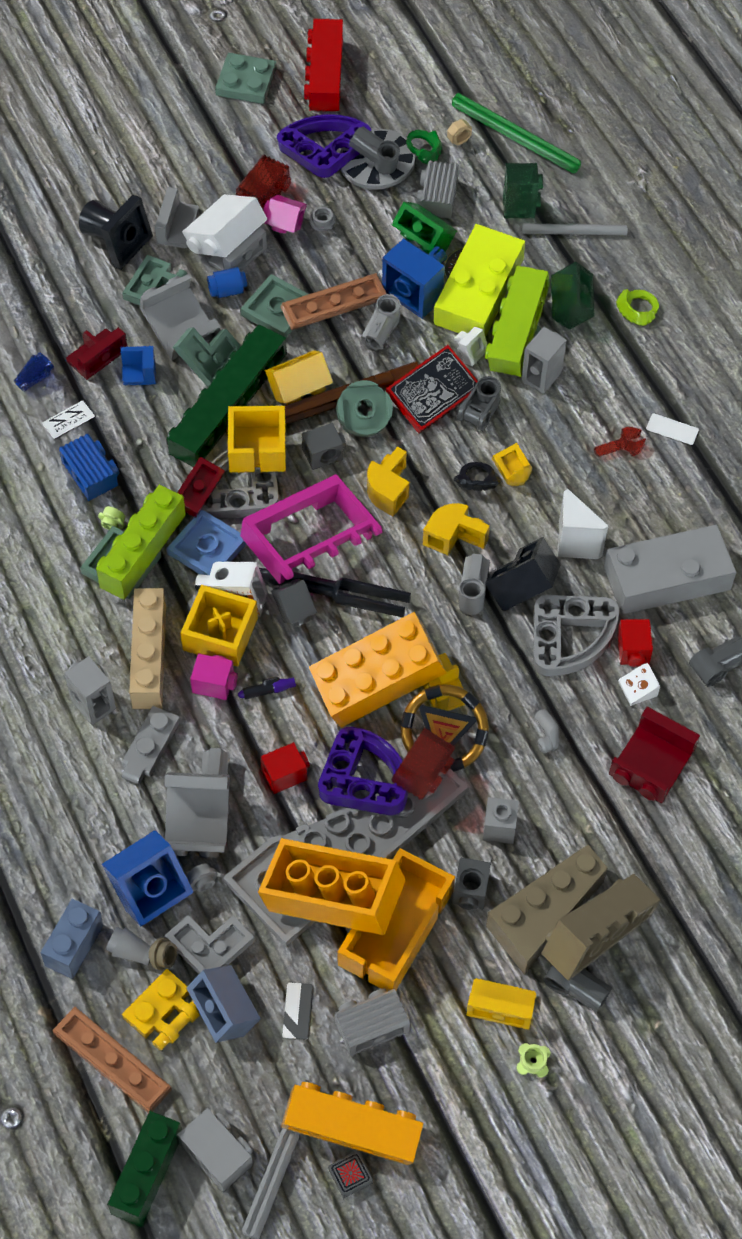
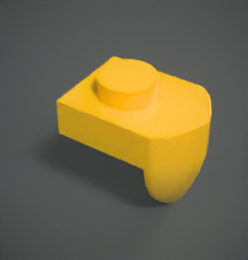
[492,443,532,486]

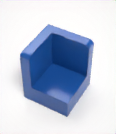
[121,346,156,386]

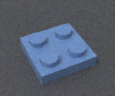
[167,509,246,575]

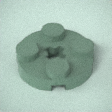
[336,380,393,437]

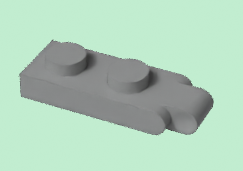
[122,706,180,785]

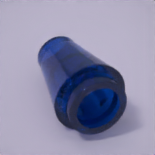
[13,352,54,392]

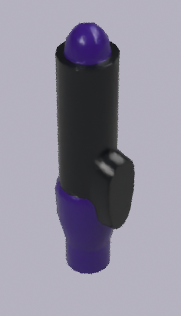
[238,677,296,700]

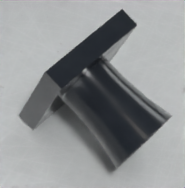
[79,195,153,270]

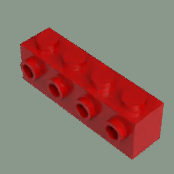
[304,19,343,111]

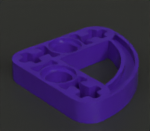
[277,114,372,178]
[318,727,408,816]

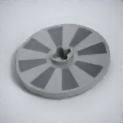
[340,129,416,190]

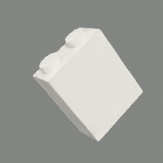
[182,194,267,257]

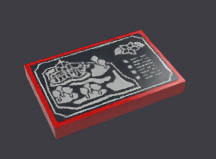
[384,345,478,434]

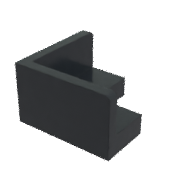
[485,537,561,611]

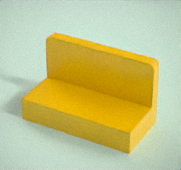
[466,978,536,1030]

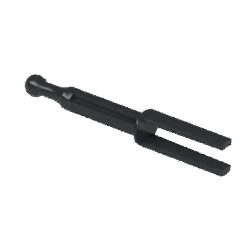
[238,561,411,618]

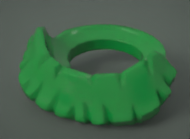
[406,130,442,165]

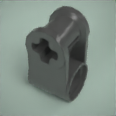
[457,376,501,431]

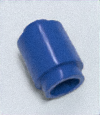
[207,267,248,298]

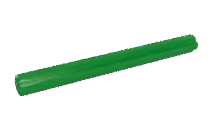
[452,93,581,174]

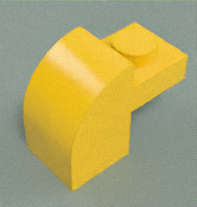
[367,446,410,516]
[422,503,490,555]

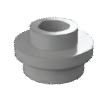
[310,206,336,232]
[187,864,218,892]

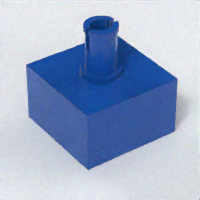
[382,238,447,319]
[102,830,194,927]

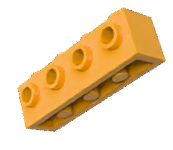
[281,1082,424,1165]

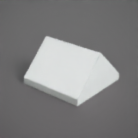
[558,489,608,559]

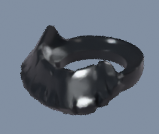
[454,462,501,491]

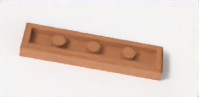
[281,273,387,330]
[52,1007,172,1113]

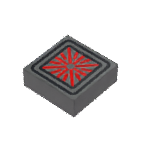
[328,1151,373,1199]

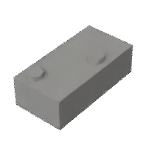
[604,525,736,615]

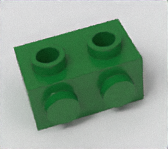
[391,202,457,253]

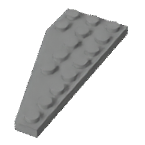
[223,766,469,947]

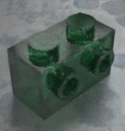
[502,163,543,219]
[551,261,594,330]

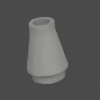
[106,927,151,966]

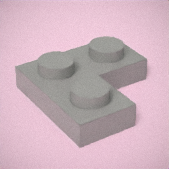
[164,915,255,974]

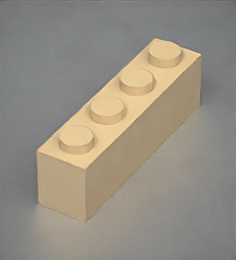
[129,588,166,709]

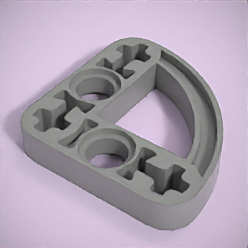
[202,450,279,519]
[533,595,619,676]

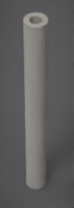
[522,223,627,236]

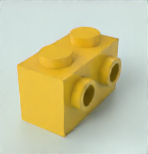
[265,350,333,405]

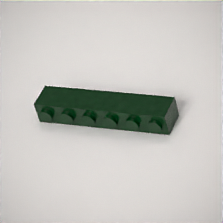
[166,324,287,467]

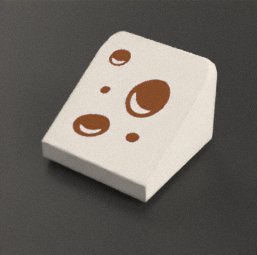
[618,663,660,706]

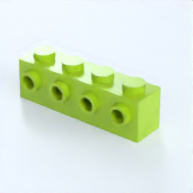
[485,265,550,377]
[96,484,186,600]

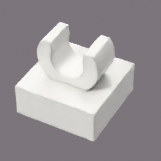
[454,327,487,366]

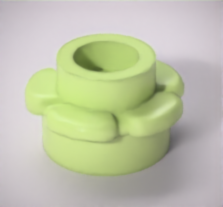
[98,506,126,530]

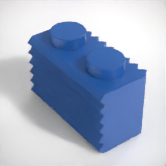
[59,434,119,501]

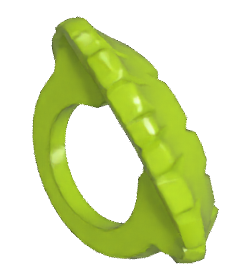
[616,289,659,326]

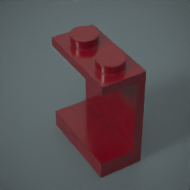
[609,706,700,804]

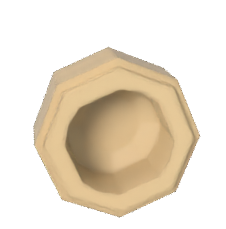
[447,119,472,145]

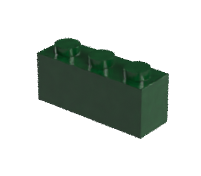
[107,1111,182,1227]

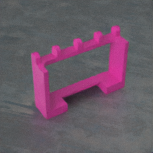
[240,474,382,584]

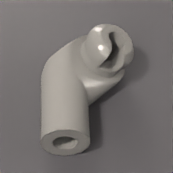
[535,709,559,754]

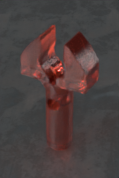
[594,426,646,457]

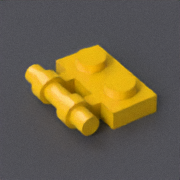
[122,969,200,1051]

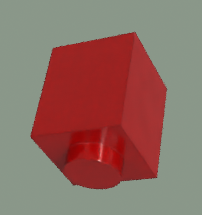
[617,619,653,667]
[260,742,310,794]

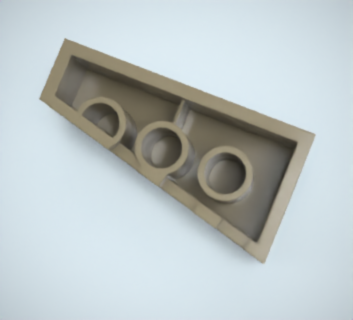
[486,845,608,975]
[541,874,661,981]

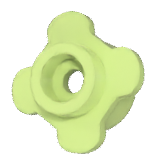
[516,1043,551,1078]

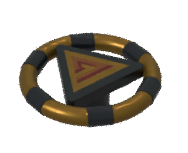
[400,685,489,772]

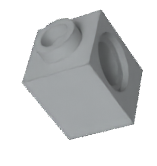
[483,797,519,844]

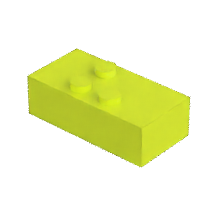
[434,224,525,338]

